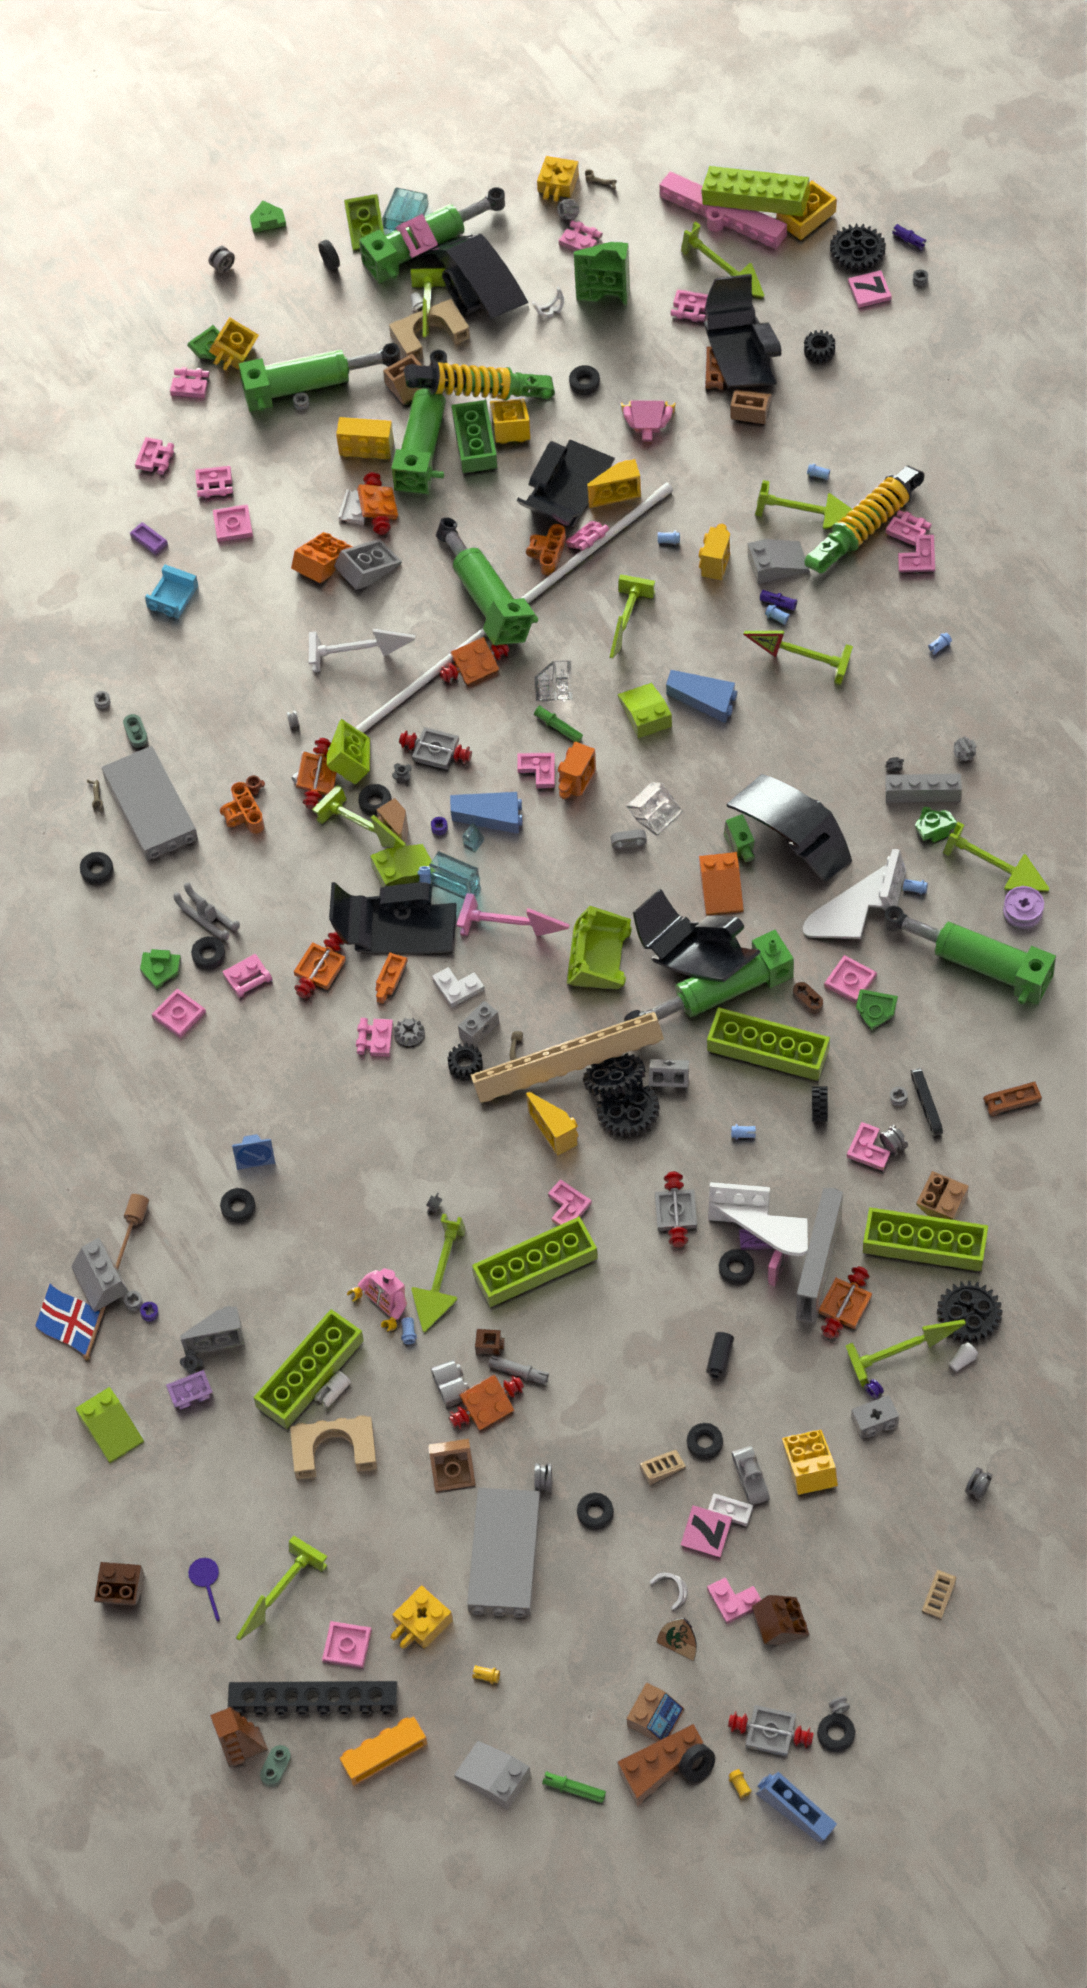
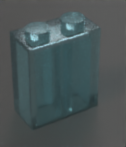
[382,187,429,231]
[429,851,481,899]

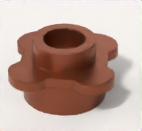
[245,775,265,795]

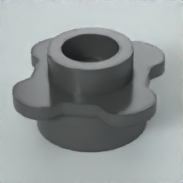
[885,757,904,772]
[392,763,412,782]
[426,1192,443,1213]
[180,1350,203,1374]

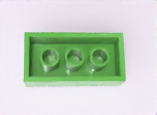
[451,400,498,473]

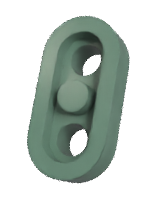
[123,714,148,747]
[260,1745,291,1787]

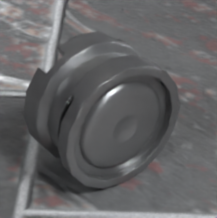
[208,246,235,273]
[879,1125,908,1156]
[534,1463,552,1492]
[965,1467,993,1500]

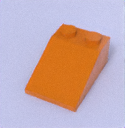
[699,852,744,916]

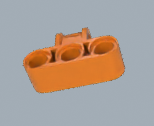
[525,524,566,576]
[219,782,264,834]

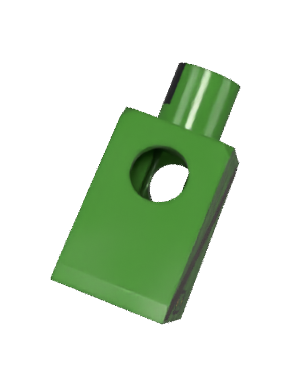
[723,814,755,862]

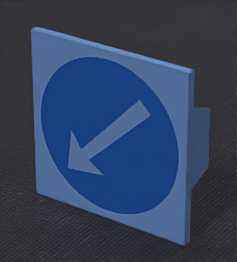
[232,1134,276,1170]

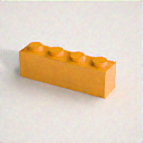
[339,1716,427,1786]

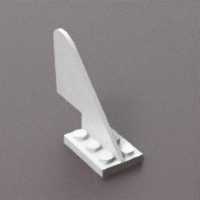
[803,849,906,939]
[708,1182,808,1256]

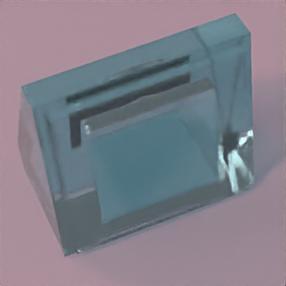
[462,824,485,852]

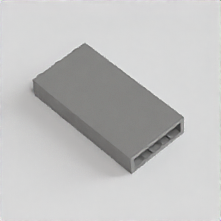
[101,746,198,860]
[796,1188,843,1324]
[467,1488,541,1617]

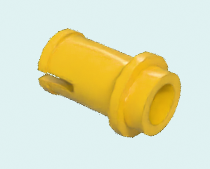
[472,1665,500,1684]
[728,1769,752,1798]

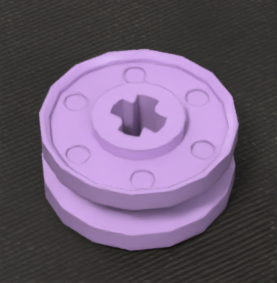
[1003,886,1044,929]

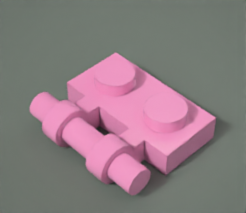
[559,220,603,251]
[670,289,708,322]
[170,367,210,398]
[135,437,174,475]
[195,466,233,498]
[886,510,932,546]
[565,521,609,551]
[356,1017,393,1057]

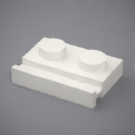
[338,489,366,525]

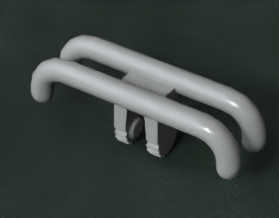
[173,883,240,941]

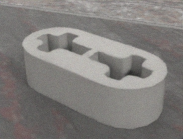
[610,829,647,849]

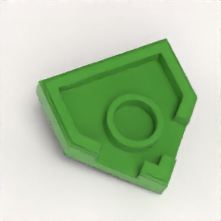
[249,200,286,233]
[187,325,223,361]
[915,807,957,842]
[140,949,181,990]
[856,989,898,1031]

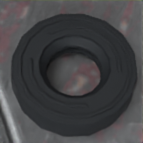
[318,239,340,270]
[569,365,600,395]
[358,784,392,816]
[80,852,113,884]
[191,936,225,970]
[220,1188,256,1223]
[719,1249,754,1284]
[686,1422,723,1460]
[577,1492,614,1530]
[817,1713,856,1752]
[679,1744,716,1782]

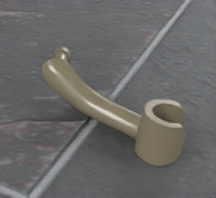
[585,169,617,190]
[87,779,104,813]
[509,1031,523,1061]

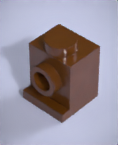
[475,1329,505,1356]

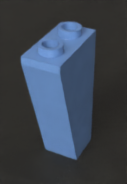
[666,670,738,723]
[450,792,523,833]
[756,1772,837,1843]

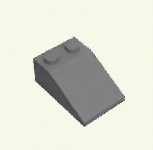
[334,539,402,590]
[748,539,810,584]
[180,1306,245,1355]
[454,1741,531,1810]

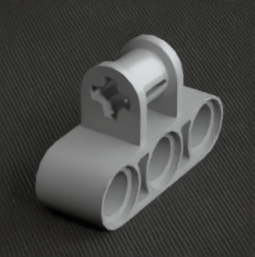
[732,1446,770,1505]

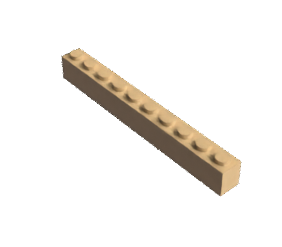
[471,1012,664,1103]

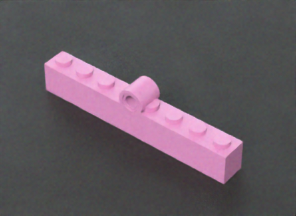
[659,171,787,249]

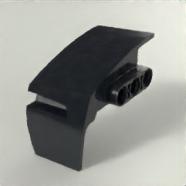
[418,233,529,319]
[704,274,782,389]
[517,439,615,527]
[726,774,852,882]
[329,882,457,954]
[633,889,761,982]

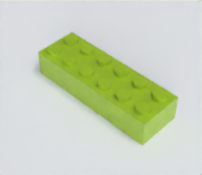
[701,166,810,216]
[707,1007,830,1081]
[863,1207,988,1272]
[472,1216,598,1307]
[253,1309,364,1429]

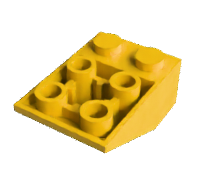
[782,1429,838,1495]

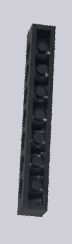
[228,1681,399,1716]

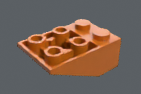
[291,532,353,583]

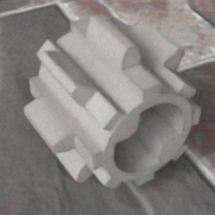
[557,199,579,220]
[953,736,977,761]

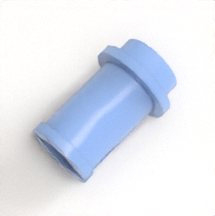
[807,463,831,480]
[658,531,680,545]
[765,605,790,625]
[928,633,952,655]
[417,866,433,884]
[903,879,928,895]
[731,1124,756,1140]
[401,1317,417,1345]

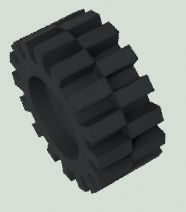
[804,330,836,363]
[447,1043,483,1081]
[812,1086,828,1122]

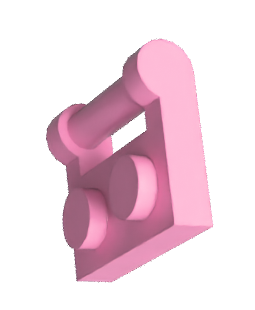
[396,214,438,258]
[222,954,273,998]

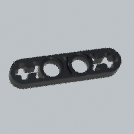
[910,1068,943,1136]

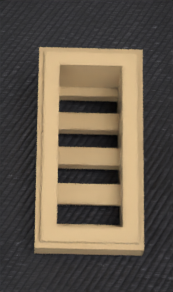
[640,1450,686,1486]
[922,1570,957,1619]

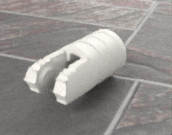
[314,1371,351,1407]

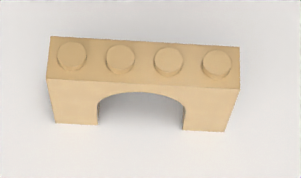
[389,299,470,360]
[290,1415,377,1479]

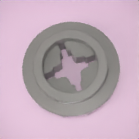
[394,1018,425,1046]

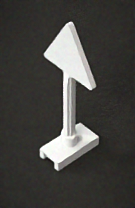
[309,629,415,672]

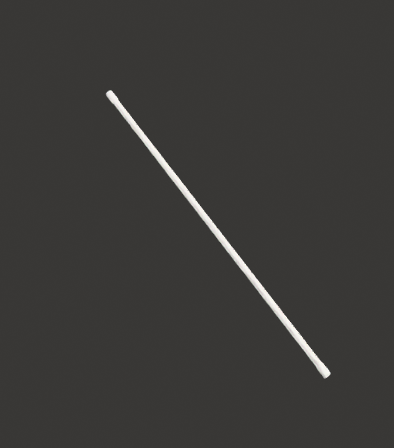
[291,483,673,784]

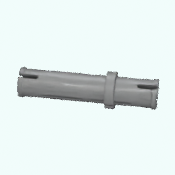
[488,1355,549,1385]

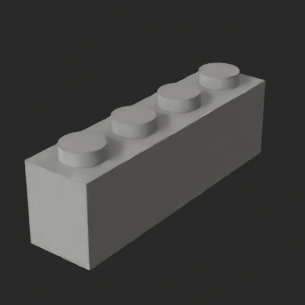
[885,774,962,803]

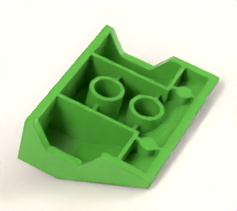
[574,241,630,305]

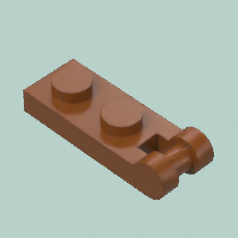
[705,346,723,390]
[983,1081,1042,1116]

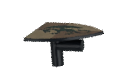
[657,1618,697,1661]

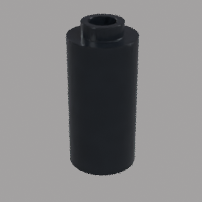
[706,1332,734,1379]

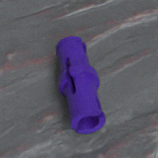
[892,224,926,249]
[759,590,797,611]

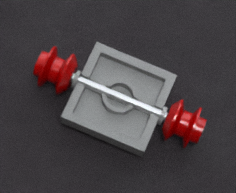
[399,727,472,769]
[655,1171,697,1247]
[728,1705,814,1757]

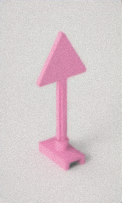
[456,893,570,936]

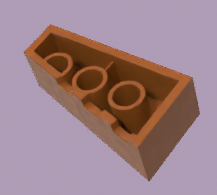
[210,1707,268,1766]
[617,1724,703,1807]

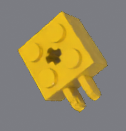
[537,156,579,202]
[209,317,259,371]
[698,523,731,580]
[390,1585,453,1649]

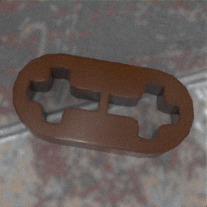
[793,982,823,1014]

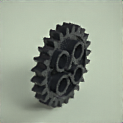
[830,223,886,272]
[583,1053,646,1098]
[596,1082,660,1138]
[937,1280,1003,1344]

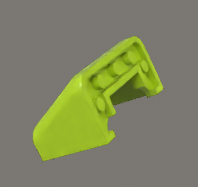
[567,906,632,990]

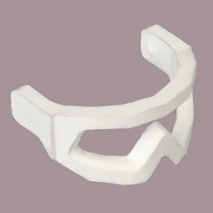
[532,286,565,317]
[649,1573,688,1611]

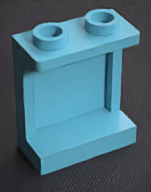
[145,564,198,619]

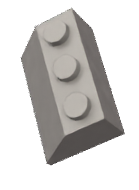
[71,1237,129,1312]

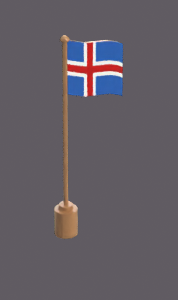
[35,1194,149,1360]

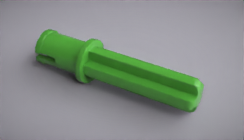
[534,706,583,743]
[542,1771,606,1803]

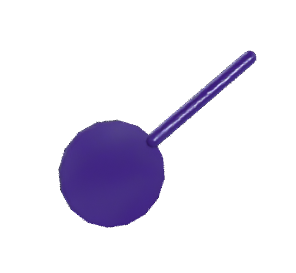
[188,1557,220,1621]

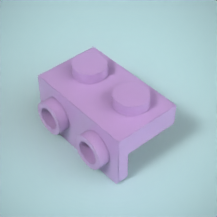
[166,1370,213,1410]

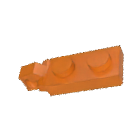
[375,953,408,1004]

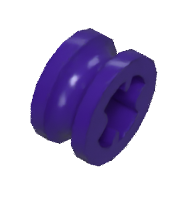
[431,817,448,836]
[140,1302,159,1322]
[864,1379,884,1399]

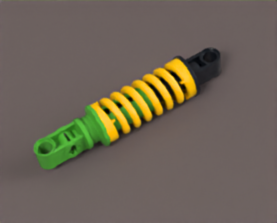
[403,361,555,401]
[804,465,925,574]

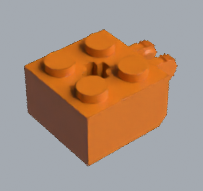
[558,742,596,799]

